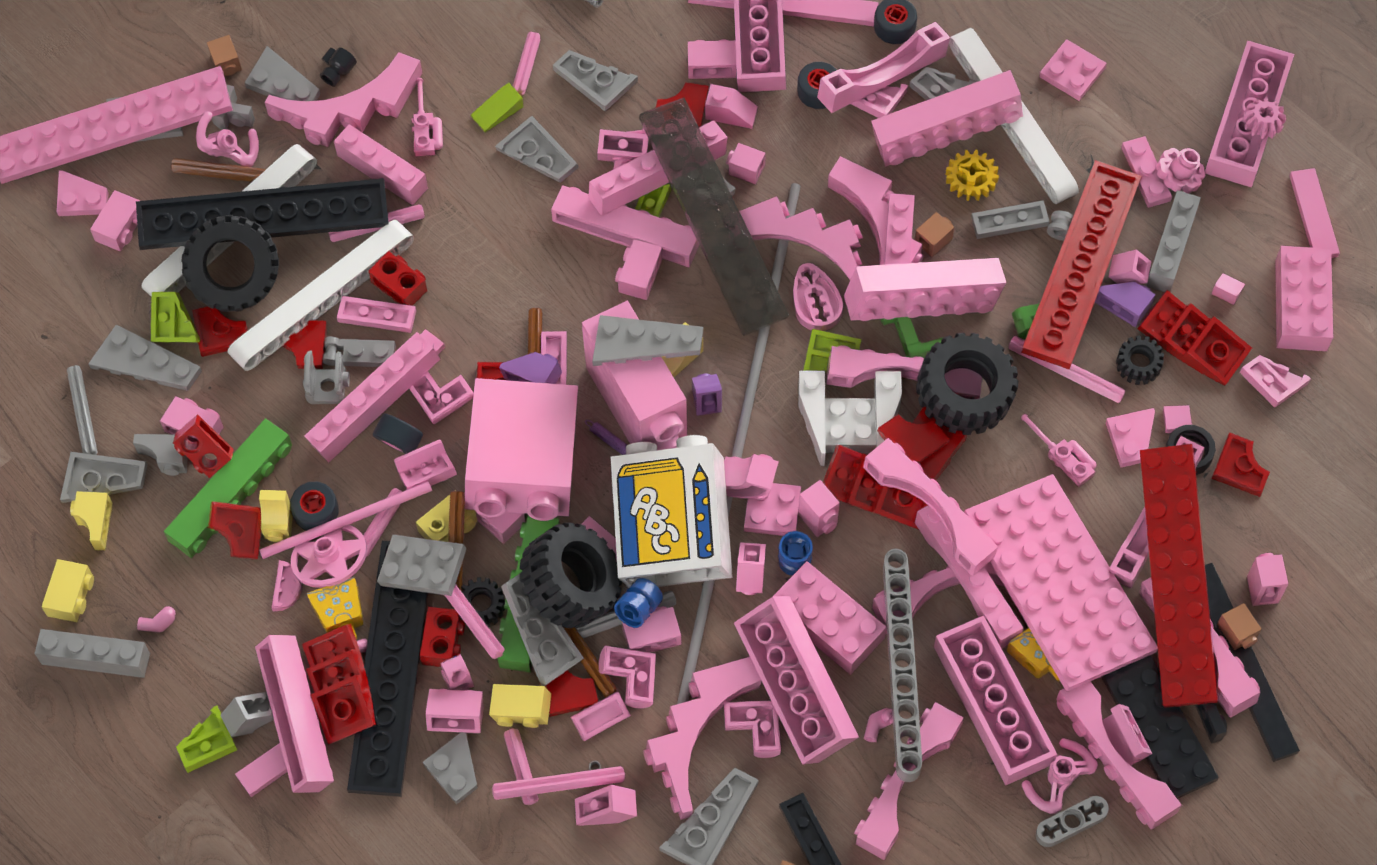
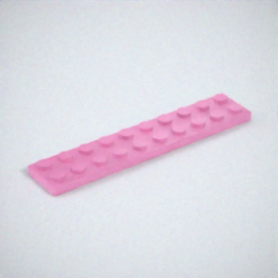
[0,66,233,184]

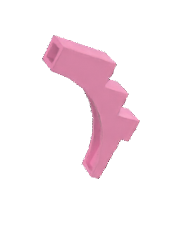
[265,52,422,147]
[828,156,924,265]
[722,196,863,280]
[643,657,762,820]

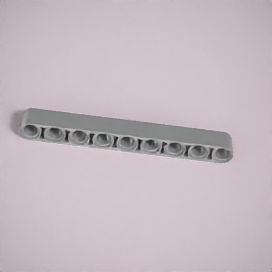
[883,548,922,782]

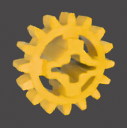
[945,150,999,201]

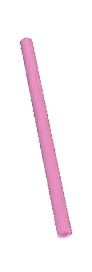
[259,481,432,559]

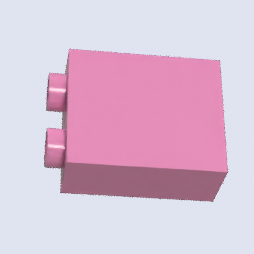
[582,300,687,450]
[465,378,578,521]

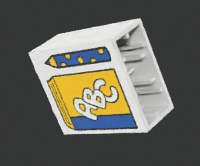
[611,435,733,588]

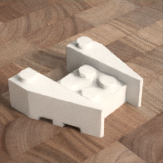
[798,371,902,466]

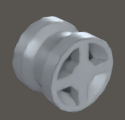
[1047,210,1073,241]

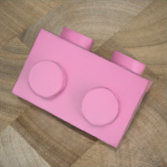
[394,440,457,490]

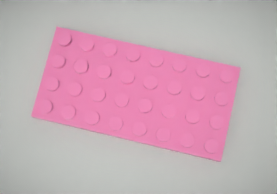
[964,474,1158,692]

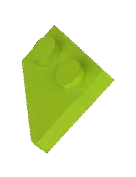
[151,292,200,343]
[803,329,862,373]
[176,705,237,773]

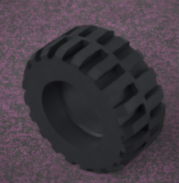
[181,215,279,312]
[916,332,1019,435]
[520,522,622,629]

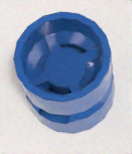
[778,531,813,576]
[614,578,663,628]

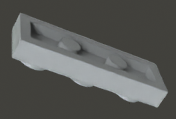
[971,200,1050,239]

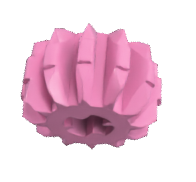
[1243,97,1286,140]

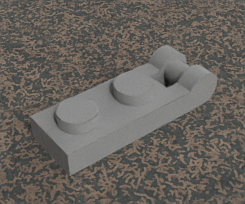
[323,336,396,367]

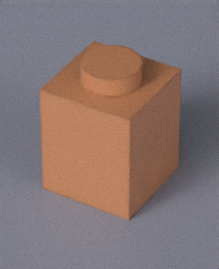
[207,35,242,76]
[915,212,954,257]
[1217,603,1262,650]

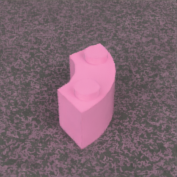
[724,454,779,498]

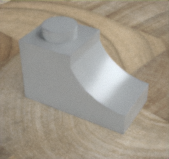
[133,434,188,476]
[220,692,274,737]

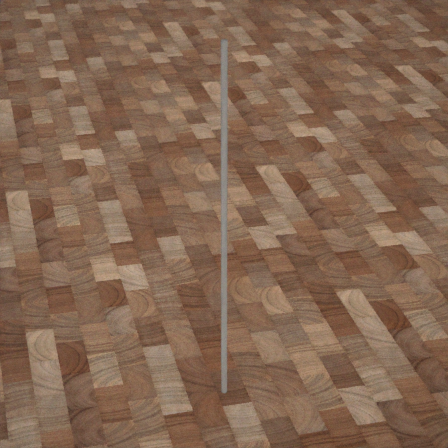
[671,183,801,733]

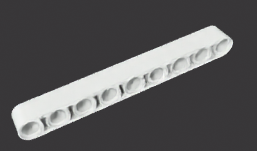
[949,28,1079,204]
[142,144,317,297]
[228,220,414,371]

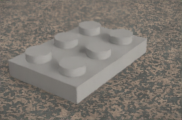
[377,535,467,596]

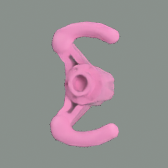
[196,111,259,167]
[1022,738,1098,814]

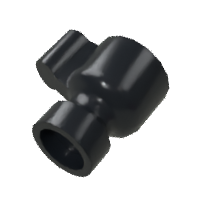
[320,47,357,87]

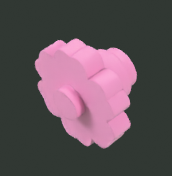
[1156,148,1206,194]

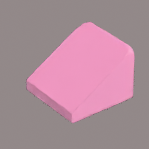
[1212,274,1245,305]

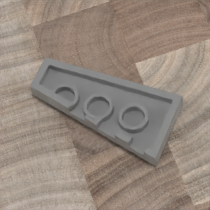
[592,315,703,366]
[89,325,202,391]
[501,574,584,686]
[659,768,759,865]

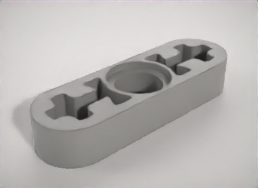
[1035,796,1109,847]

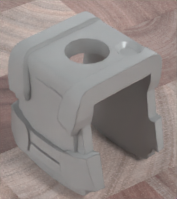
[303,351,350,404]

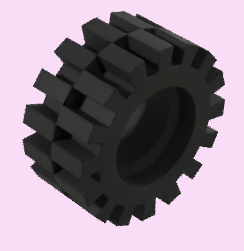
[1116,336,1164,385]
[461,577,505,627]

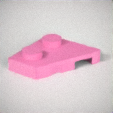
[851,84,908,118]
[57,171,109,216]
[1240,355,1311,408]
[1106,408,1155,468]

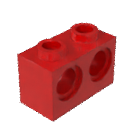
[368,251,427,306]
[173,414,234,478]
[420,607,465,667]

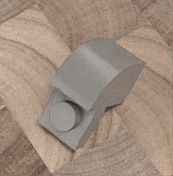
[211,85,255,130]

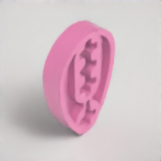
[793,263,843,331]

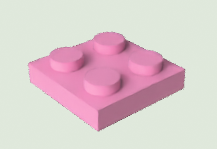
[1039,39,1107,101]
[744,483,801,536]

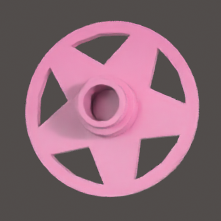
[291,525,367,588]

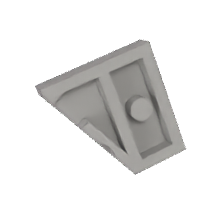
[909,67,976,101]
[423,732,478,805]

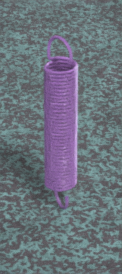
[585,420,627,455]

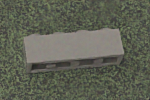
[1146,190,1201,292]
[34,629,150,678]

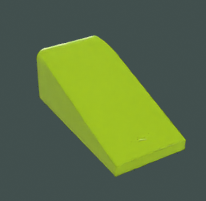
[471,83,524,132]
[635,183,672,217]

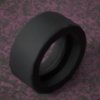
[1166,425,1216,475]

